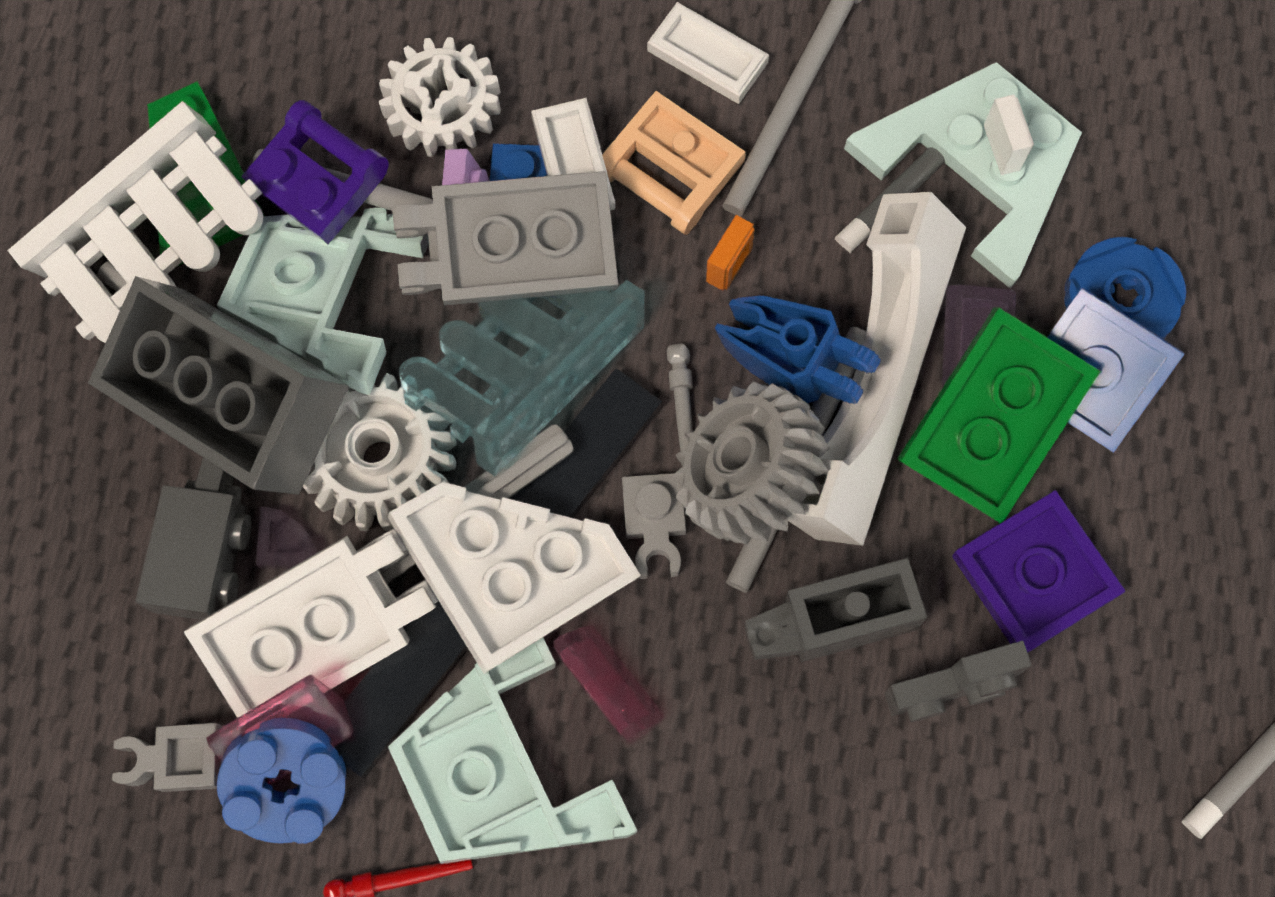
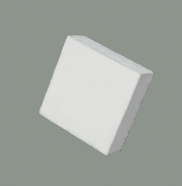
[984,94,1034,175]

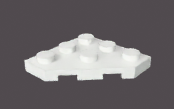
[388,482,641,674]

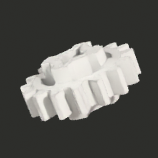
[379,37,501,157]

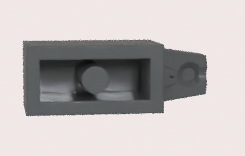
[135,458,252,620]
[744,558,927,662]

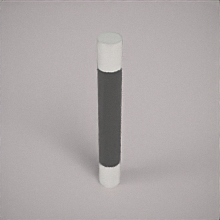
[835,147,945,253]

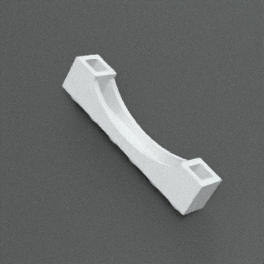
[788,192,966,546]

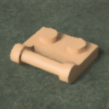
[602,91,746,235]

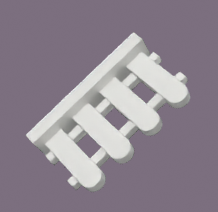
[7,101,263,343]

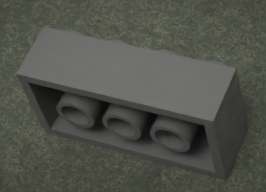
[88,276,349,495]

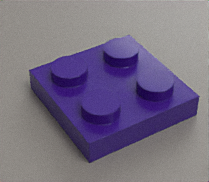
[952,490,1126,653]

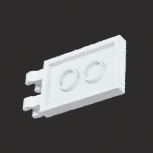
[184,528,438,733]

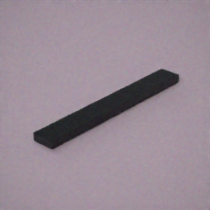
[322,368,662,779]

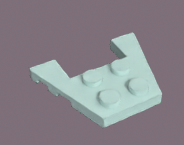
[844,62,1082,288]
[217,208,429,395]
[388,638,637,864]

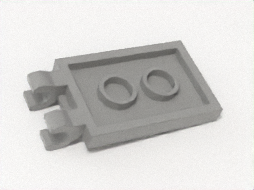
[392,171,618,306]

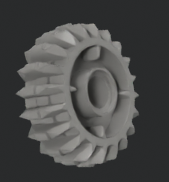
[673,381,830,545]

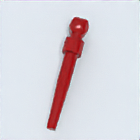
[323,860,473,897]

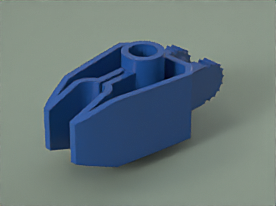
[715,296,881,405]

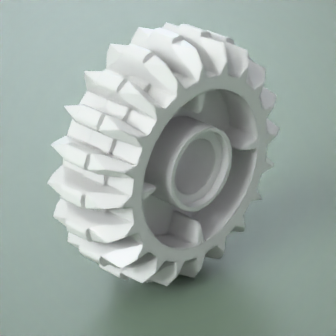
[303,373,457,531]

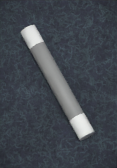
[1182,722,1275,839]

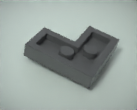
[884,641,1032,722]

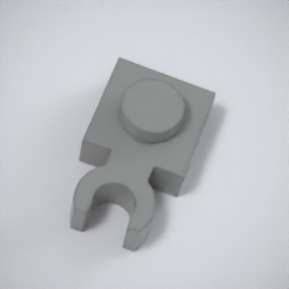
[622,473,686,579]
[112,723,224,792]

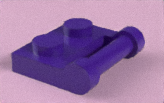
[241,100,389,245]

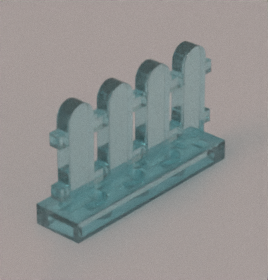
[399,280,645,476]

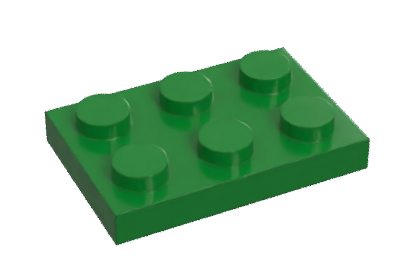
[897,307,1101,523]

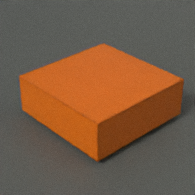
[706,215,755,291]

